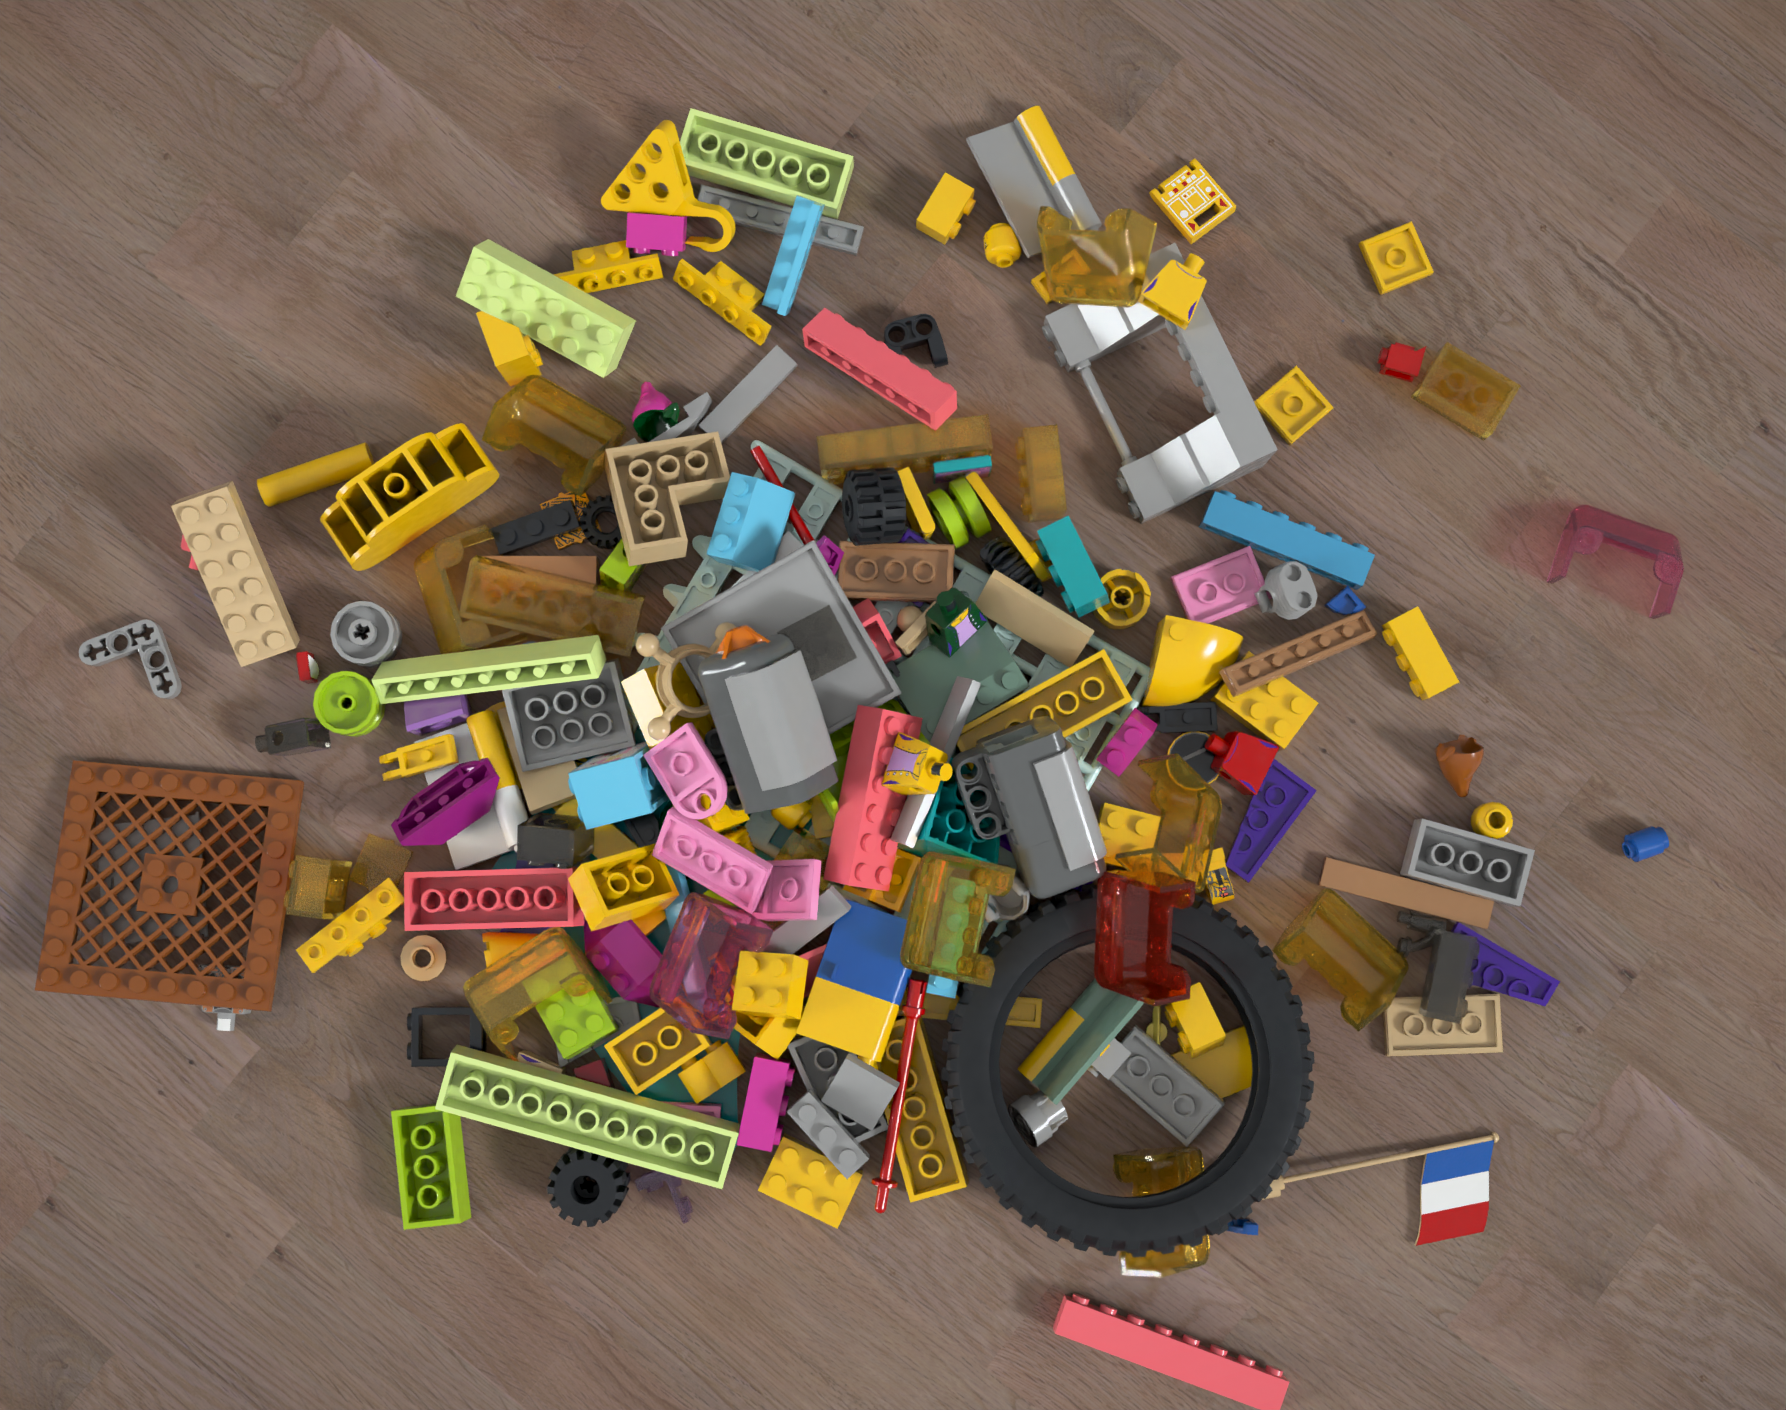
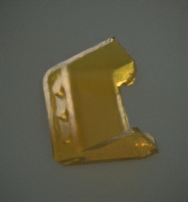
[1037,206,1157,308]

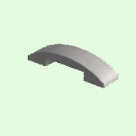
[620,392,712,447]

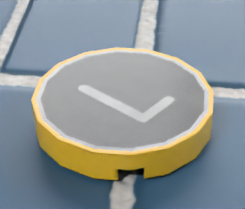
[1166,732,1219,788]

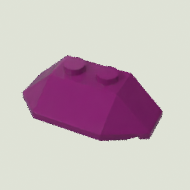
[391,758,500,846]
[584,919,677,1008]

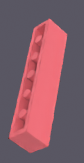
[802,308,957,431]

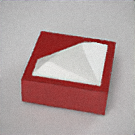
[296,651,319,684]

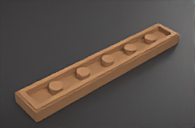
[1219,610,1377,697]
[1318,857,1494,929]

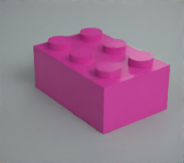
[737,1053,795,1152]

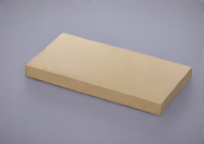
[975,570,1094,668]
[497,707,578,815]
[1382,994,1503,1056]

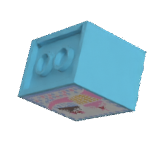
[568,741,669,830]

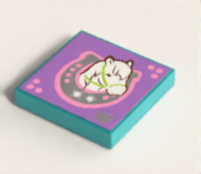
[932,455,992,484]

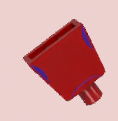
[1205,731,1279,795]

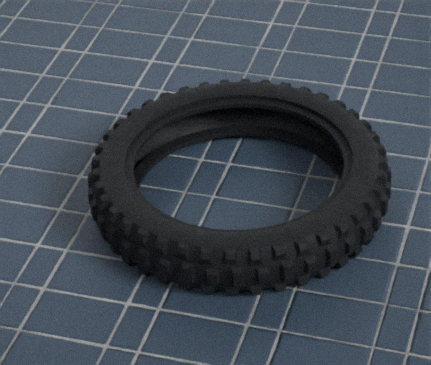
[941,880,1315,1257]

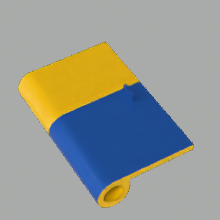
[796,899,927,1066]

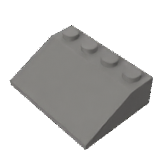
[502,658,636,772]

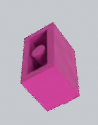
[626,212,687,256]
[1096,708,1158,777]

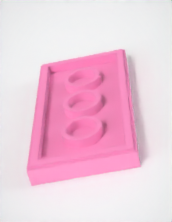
[652,807,773,914]

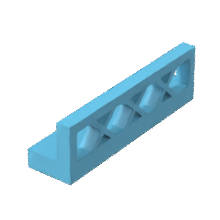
[762,195,825,316]

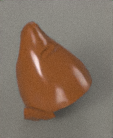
[1435,734,1484,797]

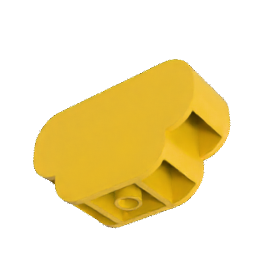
[320,423,500,571]

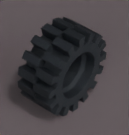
[580,495,622,549]

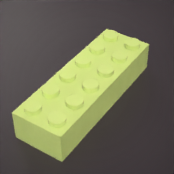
[680,108,854,219]
[456,239,636,378]

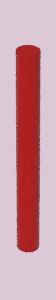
[750,446,815,545]

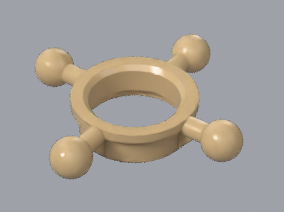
[636,622,736,741]

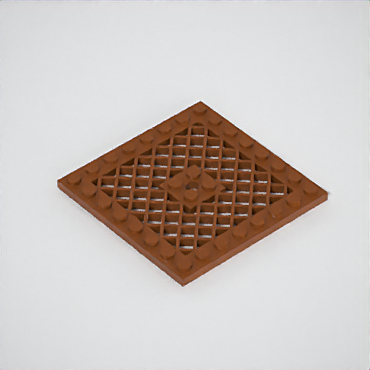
[35,760,304,1012]

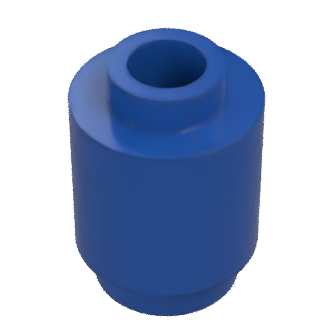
[1622,826,1669,862]

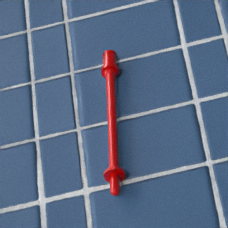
[871,979,928,1213]

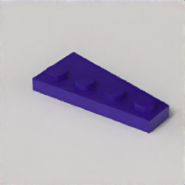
[1225,759,1317,883]
[1428,922,1560,1006]

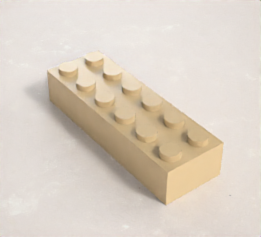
[171,481,300,667]

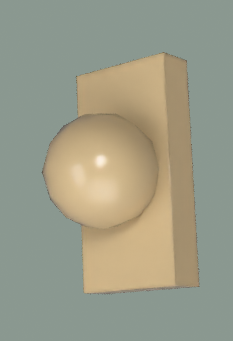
[895,601,936,656]

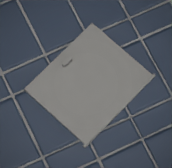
[97,812,209,946]

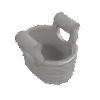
[1254,561,1318,620]
[974,864,1030,923]

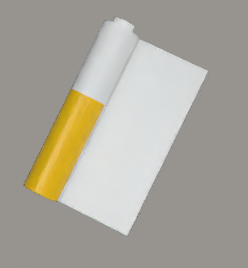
[414,710,536,871]

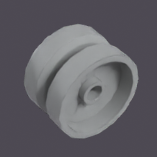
[330,601,402,668]

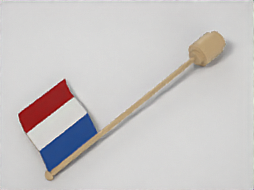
[1262,1132,1499,1246]

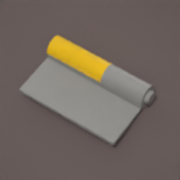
[966,106,1102,258]

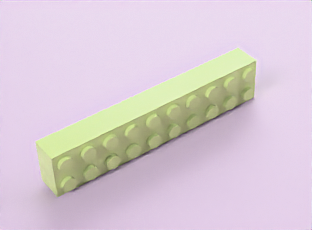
[435,1044,740,1189]

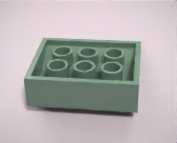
[889,621,1030,742]

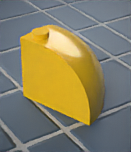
[1141,615,1244,707]

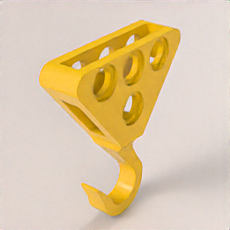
[601,120,736,252]

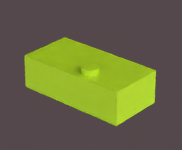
[391,1104,471,1230]

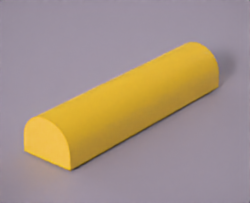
[257,442,374,507]

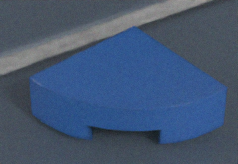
[1325,586,1366,615]
[1227,1219,1258,1235]

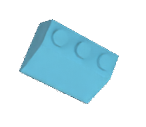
[707,472,795,572]

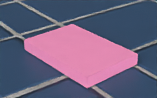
[1170,546,1272,624]

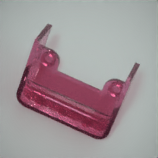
[1547,505,1684,619]

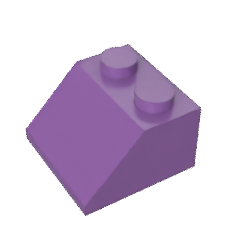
[404,694,473,736]

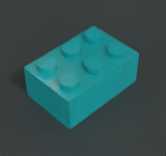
[1035,515,1110,618]

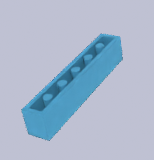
[1199,490,1375,590]

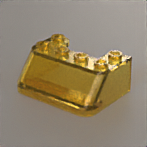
[481,375,626,497]
[900,851,1016,987]
[1272,888,1409,1032]
[1113,1146,1210,1278]

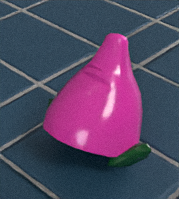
[632,382,680,442]

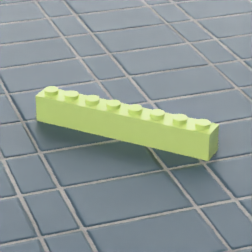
[372,635,607,704]

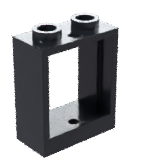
[407,1006,487,1067]

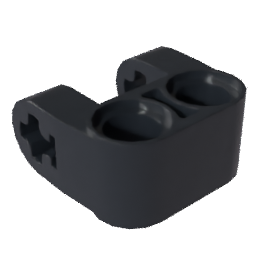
[884,314,948,368]

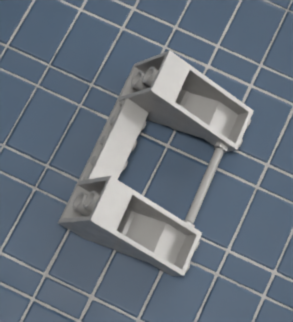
[1042,243,1278,524]

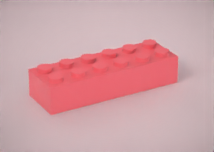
[823,705,923,891]
[404,867,584,931]

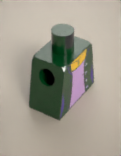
[925,587,988,658]

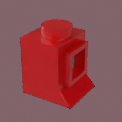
[1377,342,1426,383]

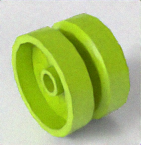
[926,476,991,550]
[313,671,386,737]

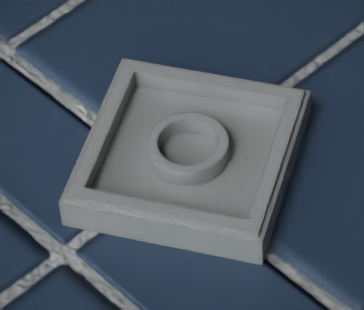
[821,1053,900,1131]

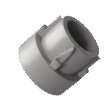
[1008,1090,1068,1148]

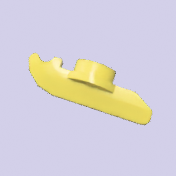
[1146,1005,1167,1045]

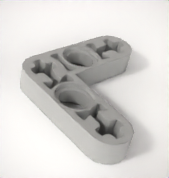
[79,619,182,699]

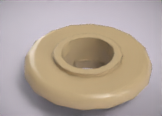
[401,935,446,981]

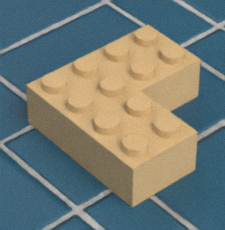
[604,431,730,566]

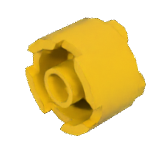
[1093,569,1151,630]

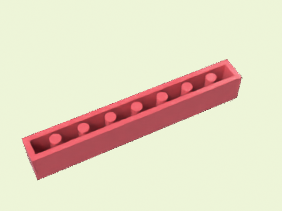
[1053,1293,1289,1410]

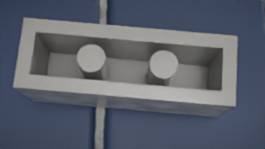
[787,1089,870,1179]

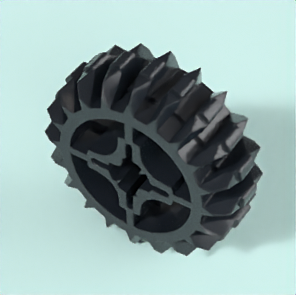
[980,536,1044,597]

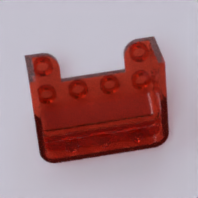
[1094,870,1196,1006]

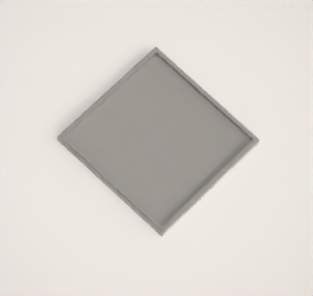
[661,540,901,734]

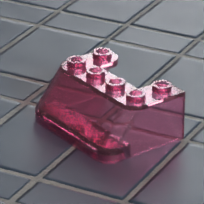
[650,892,774,1039]

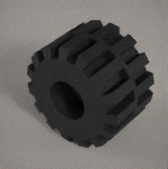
[842,467,906,546]
[547,1147,631,1227]

